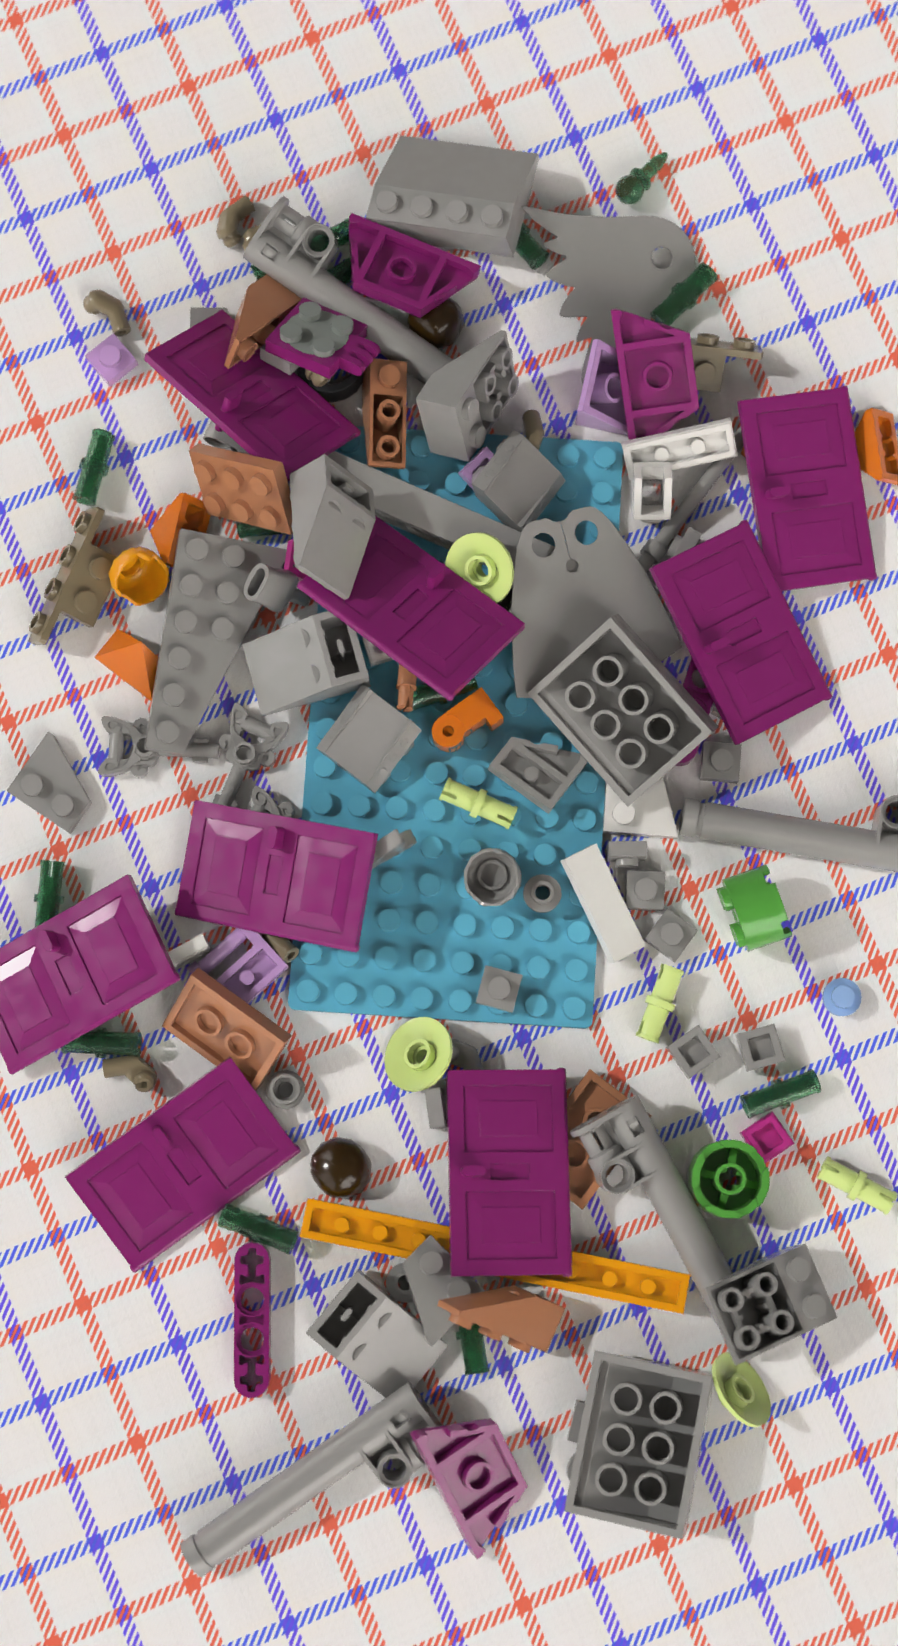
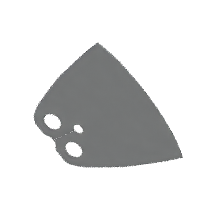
[511,506,682,698]

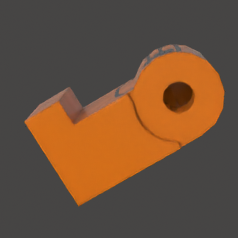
[432,687,504,752]

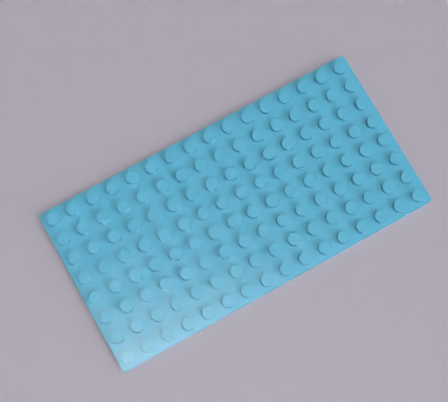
[288,426,623,1029]

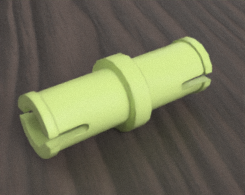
[439,777,518,829]
[636,963,684,1044]
[816,1156,898,1215]

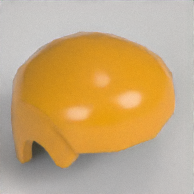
[108,546,170,606]

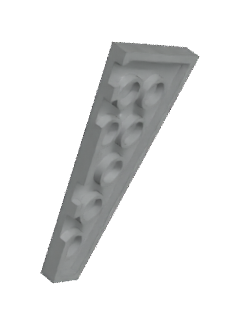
[144,528,287,756]

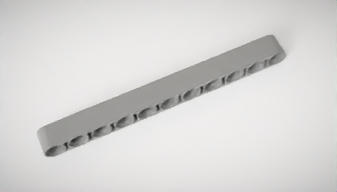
[203,420,578,572]

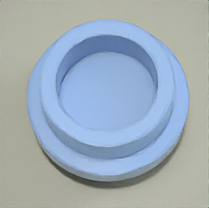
[822,978,861,1016]

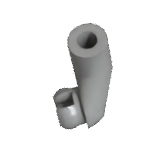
[450,1039,484,1070]

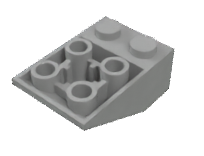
[416,330,519,462]
[290,454,376,600]
[242,611,371,717]
[703,1243,838,1365]
[306,1269,448,1398]

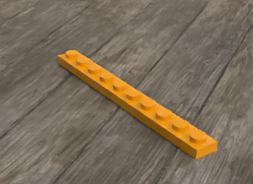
[300,1198,690,1314]

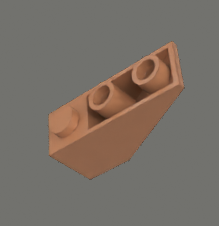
[224,274,302,369]
[362,359,407,469]
[437,1285,565,1353]

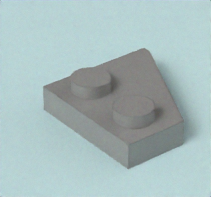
[7,732,92,834]
[488,737,588,814]
[402,1235,485,1347]

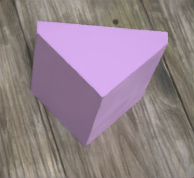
[575,339,628,435]

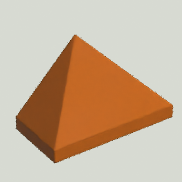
[855,408,898,485]
[150,493,211,567]
[95,629,159,701]

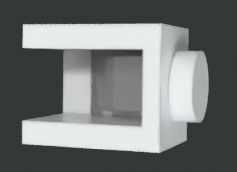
[633,462,672,524]

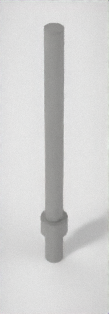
[638,426,744,573]

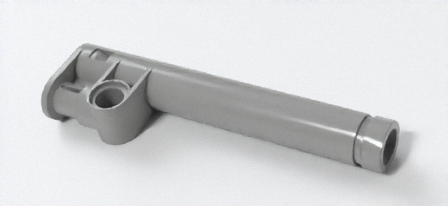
[243,196,454,384]
[679,795,898,872]
[570,1095,733,1328]
[180,1382,442,1577]

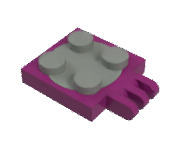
[265,298,381,379]

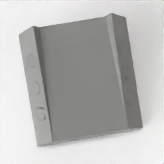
[472,430,565,532]
[316,685,422,793]

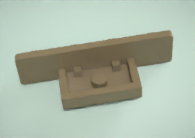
[690,333,763,392]
[28,507,116,645]

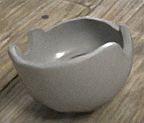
[464,848,522,906]

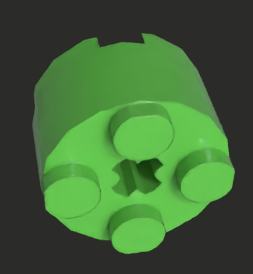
[716,864,792,952]
[687,1140,770,1218]

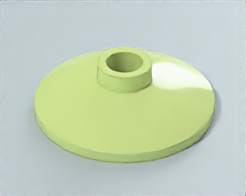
[445,532,514,604]
[384,1017,453,1092]
[712,1352,771,1427]

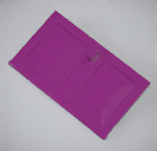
[144,309,361,481]
[737,386,877,591]
[297,515,525,701]
[649,520,832,745]
[175,800,378,952]
[0,874,180,1075]
[65,1056,301,1273]
[447,1068,572,1277]

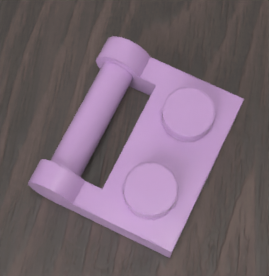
[187,928,289,1004]

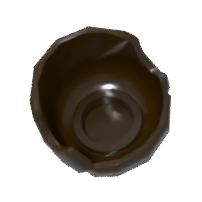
[408,298,464,349]
[310,1137,372,1199]

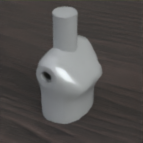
[244,563,310,613]

